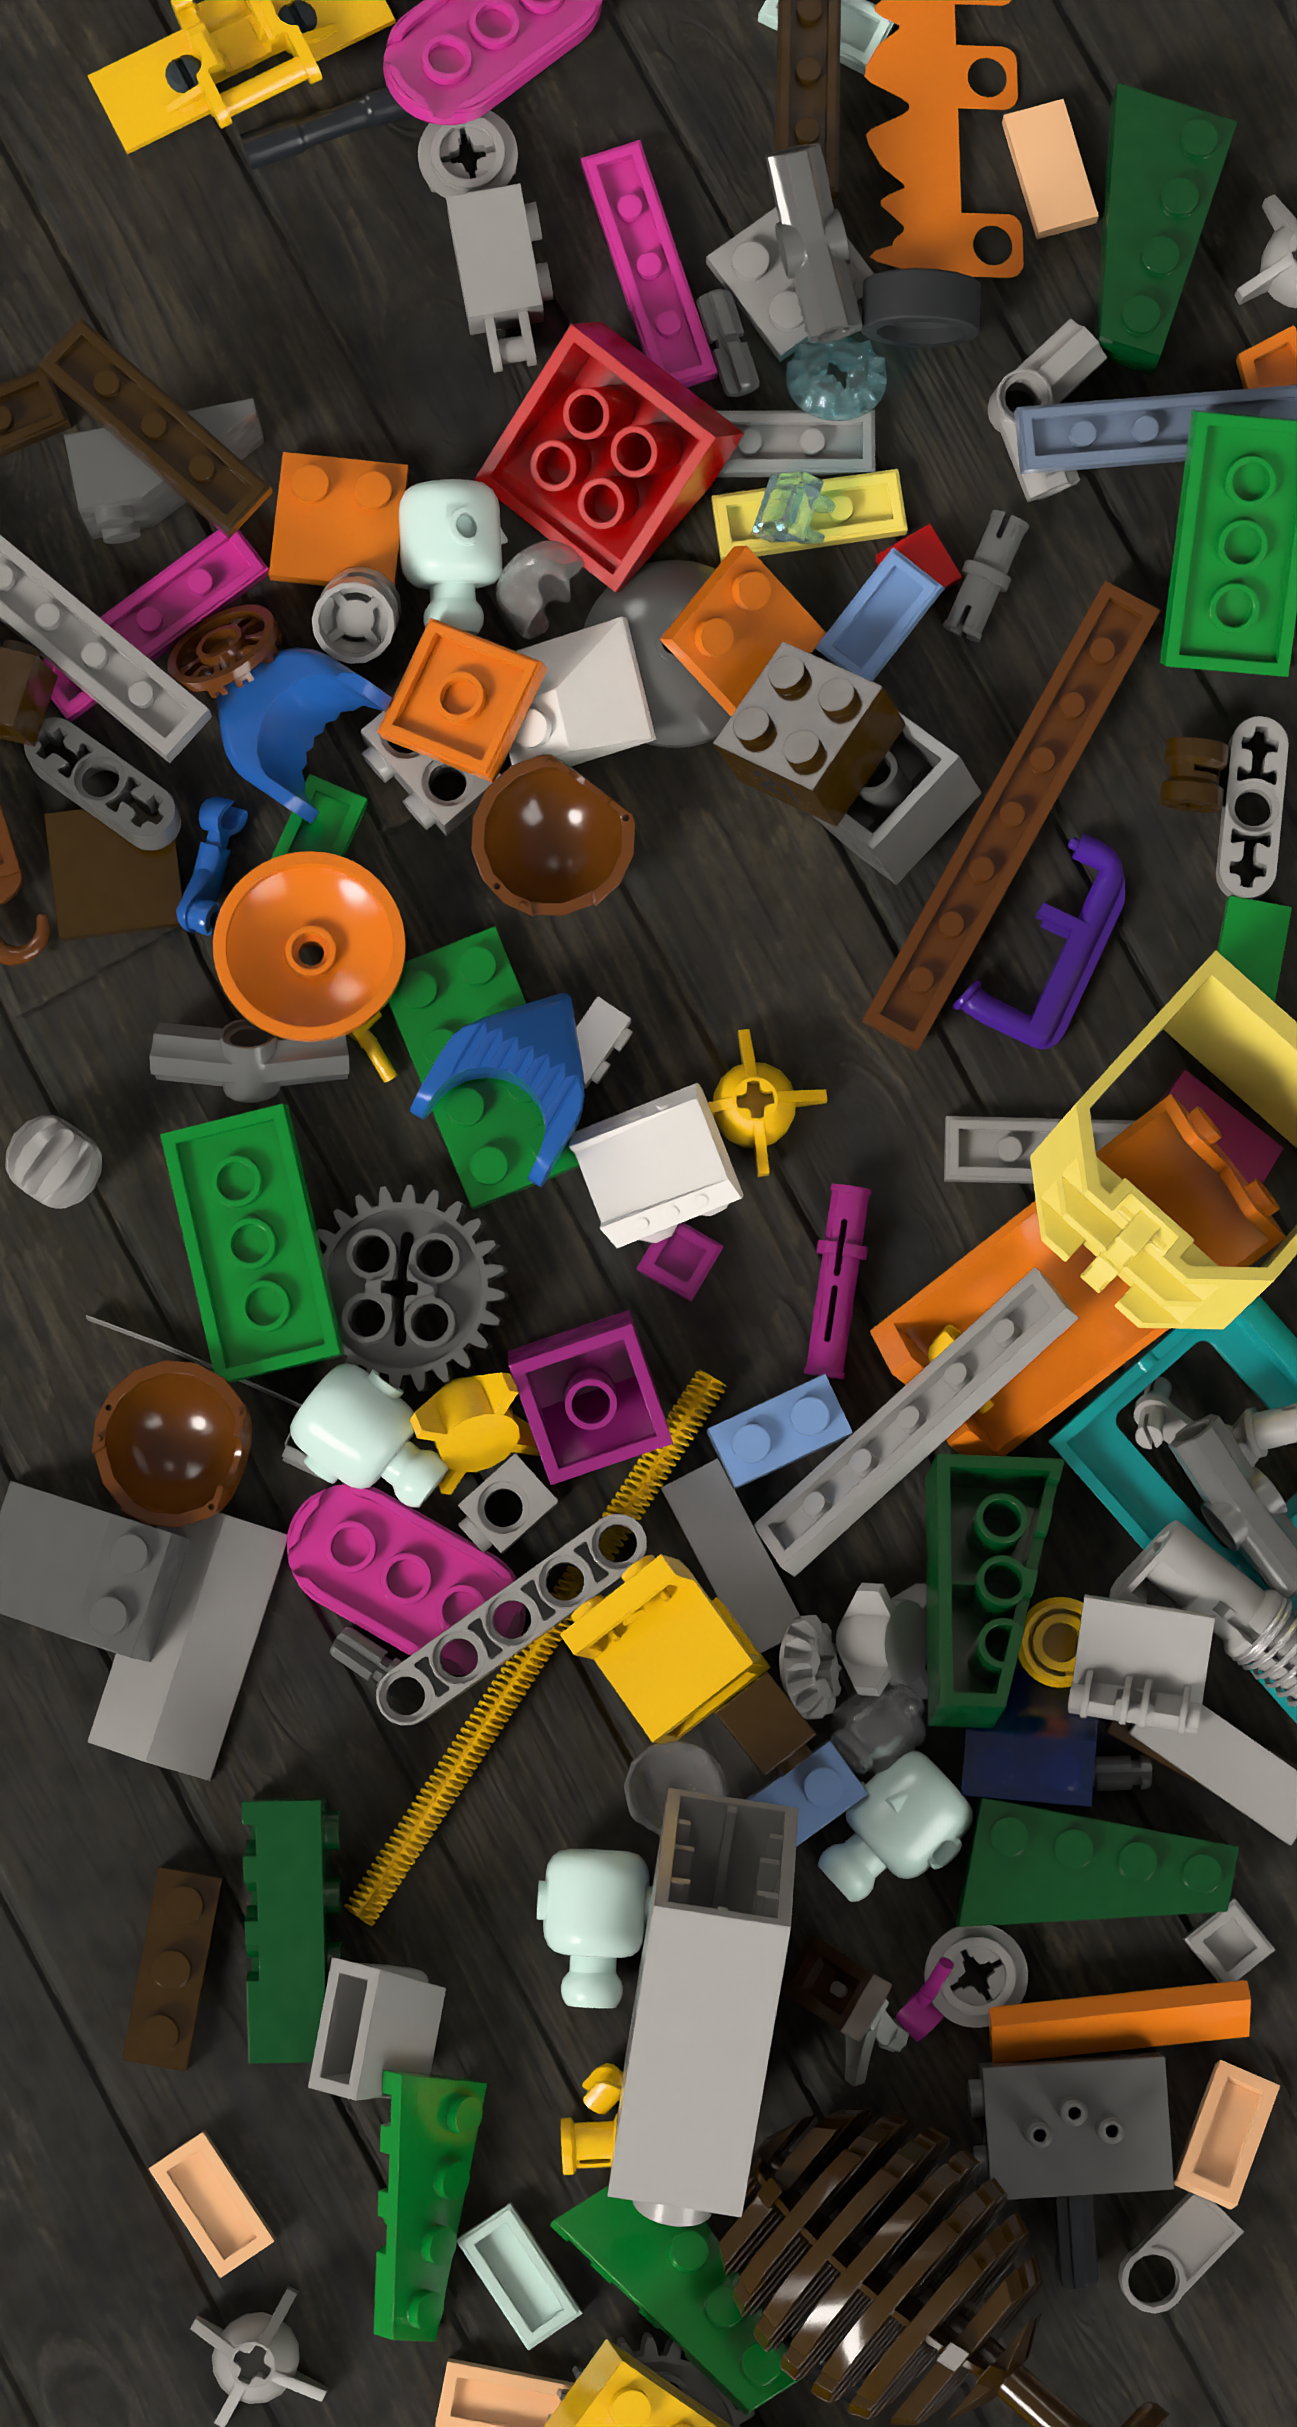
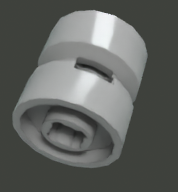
[312,567,402,664]

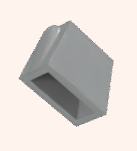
[308,1957,446,2101]

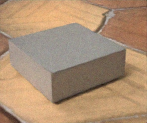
[1182,1898,1275,1983]

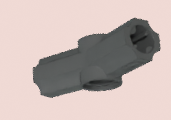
[765,143,863,343]
[150,1018,349,1103]
[1168,1414,1297,1599]

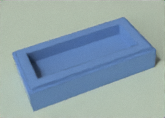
[816,548,945,682]

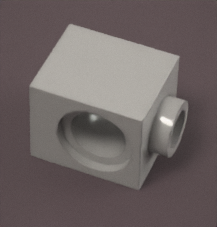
[458,1453,559,1555]

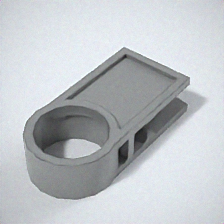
[1118,2192,1244,2314]

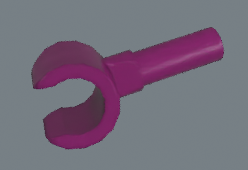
[896,1957,954,2042]

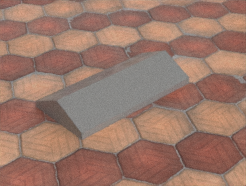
[88,1513,287,1781]

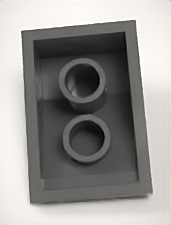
[64,398,265,544]
[813,662,982,885]
[0,1481,191,1662]

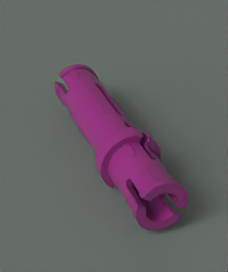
[804,1184,871,1379]

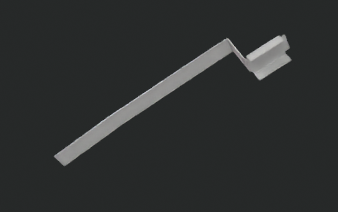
[86,1315,320,1478]

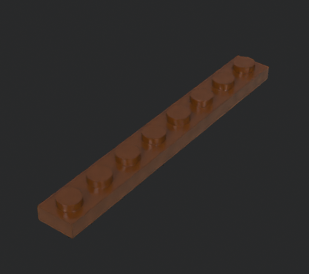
[862,581,1160,1052]

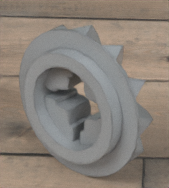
[418,111,518,198]
[779,1615,842,1720]
[924,1925,1028,2028]

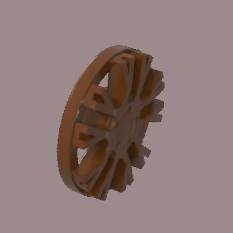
[167,605,283,698]

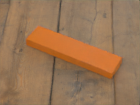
[989,1980,1251,2064]

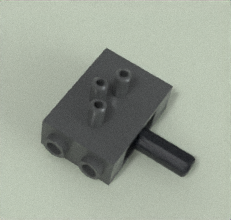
[968,2053,1174,2289]

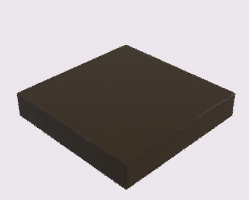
[44,802,183,942]

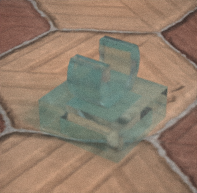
[751,471,835,544]

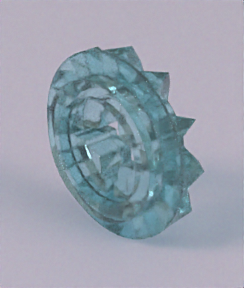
[786,336,887,421]

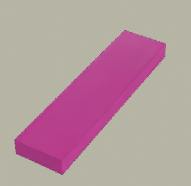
[581,140,718,388]
[42,529,269,722]

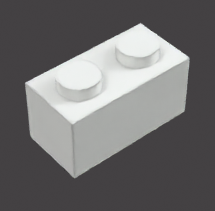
[576,997,633,1088]

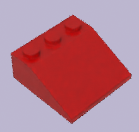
[474,322,745,592]

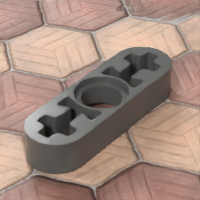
[24,717,181,850]

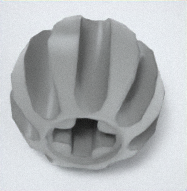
[5,1115,102,1209]

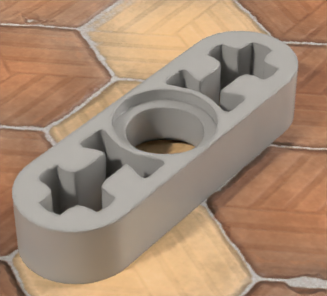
[1216,716,1289,900]

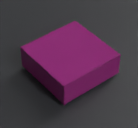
[636,1222,724,1302]

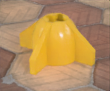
[708,1029,828,1177]
[410,1372,540,1495]

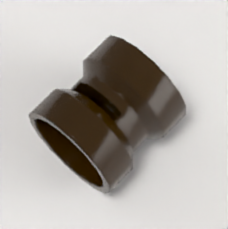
[1159,737,1229,813]

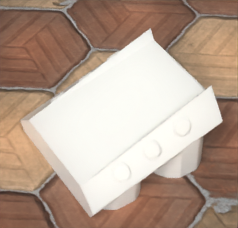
[569,1083,744,1248]

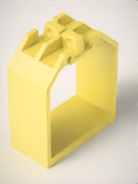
[1030,950,1297,1329]

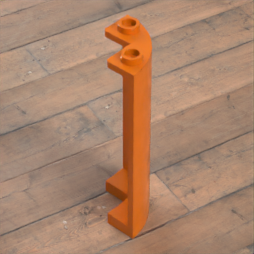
[870,1094,1286,1456]

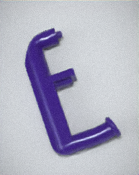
[953,833,1125,1050]

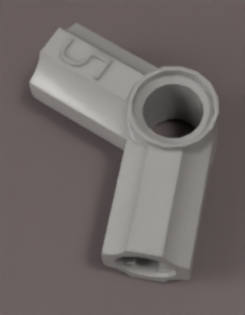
[987,318,1107,502]

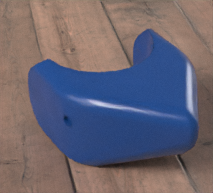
[215,647,393,824]
[410,993,585,1187]

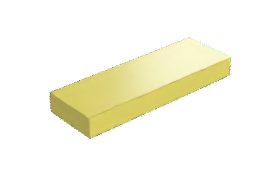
[711,469,908,562]

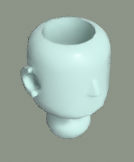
[399,479,508,635]
[290,1363,448,1508]
[818,1751,973,1902]
[537,1849,653,2008]

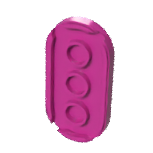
[383,0,603,125]
[287,1484,526,1675]

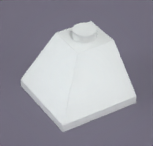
[509,617,656,766]

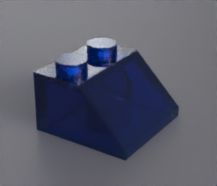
[961,1669,1098,1807]

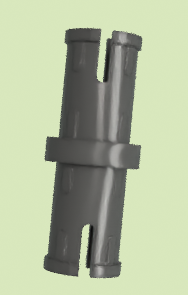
[943,510,1030,642]

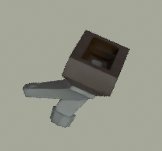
[780,1934,909,2086]

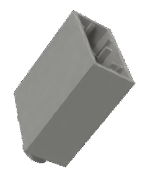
[607,1788,799,2227]

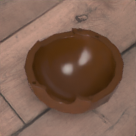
[471,754,635,916]
[92,1360,252,1528]

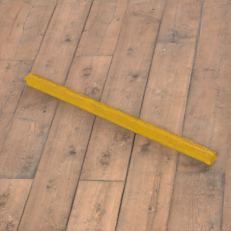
[344,1370,727,1926]

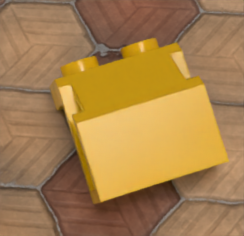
[560,1554,770,1746]

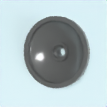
[584,560,731,748]

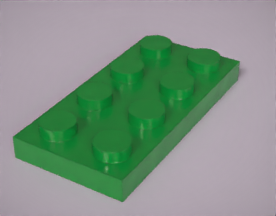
[1160,409,1297,677]
[388,926,580,1210]
[160,1103,345,1383]

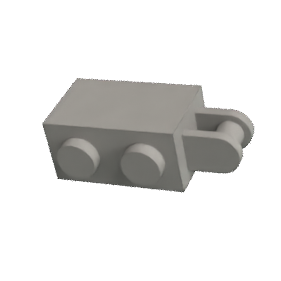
[446,183,554,373]

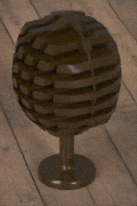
[719,2108,1170,2427]

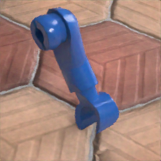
[176,797,248,936]

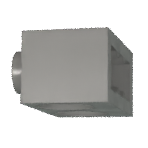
[361,711,501,836]

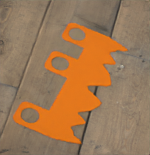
[864,0,1024,278]

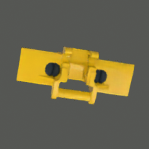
[87,0,396,155]

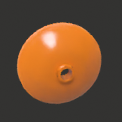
[213,851,406,1042]

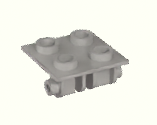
[1068,1594,1215,1734]

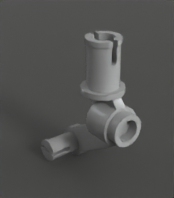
[1134,1376,1297,1467]

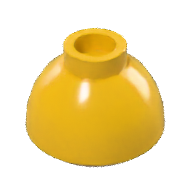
[1018,1597,1084,1688]

